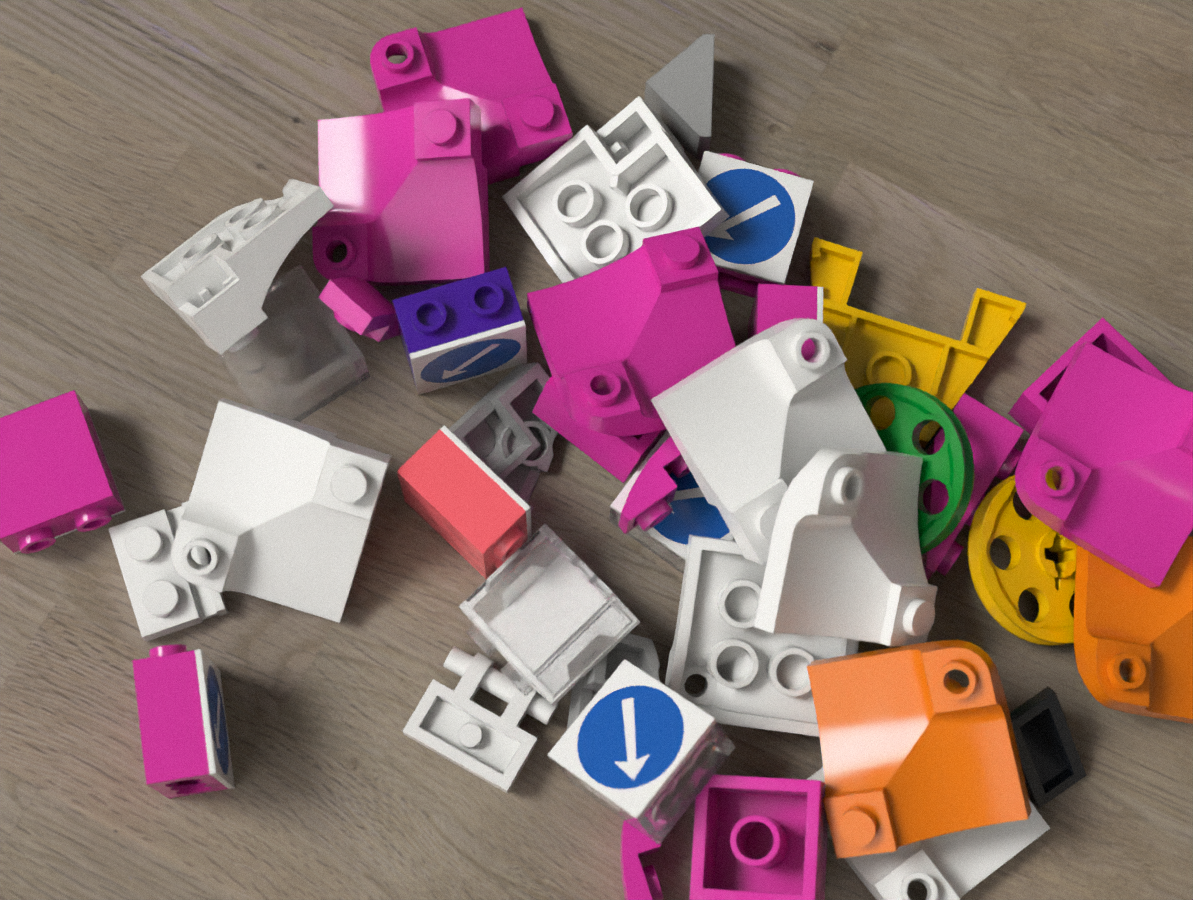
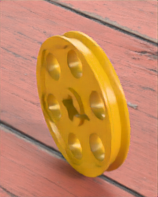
[968,470,1077,646]

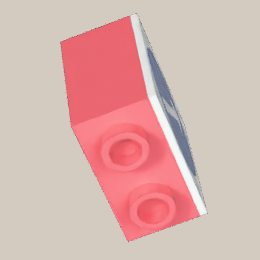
[397,425,532,580]

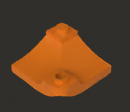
[1073,536,1193,724]
[807,640,1032,859]

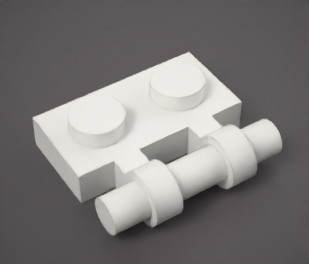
[402,646,558,794]

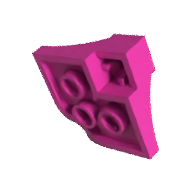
[370,8,573,185]
[312,98,490,286]
[527,226,736,436]
[1015,341,1193,588]

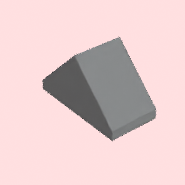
[644,34,715,159]

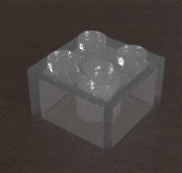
[212,264,370,422]

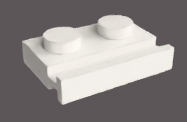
[108,501,228,642]

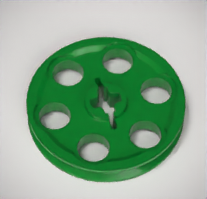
[854,383,975,555]

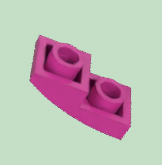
[318,276,400,343]
[618,436,691,535]
[620,799,668,900]

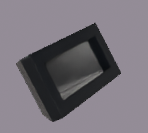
[1010,686,1087,809]

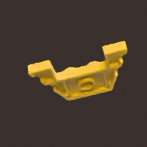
[809,237,1026,448]

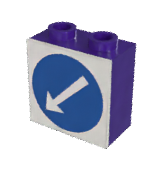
[393,267,527,395]

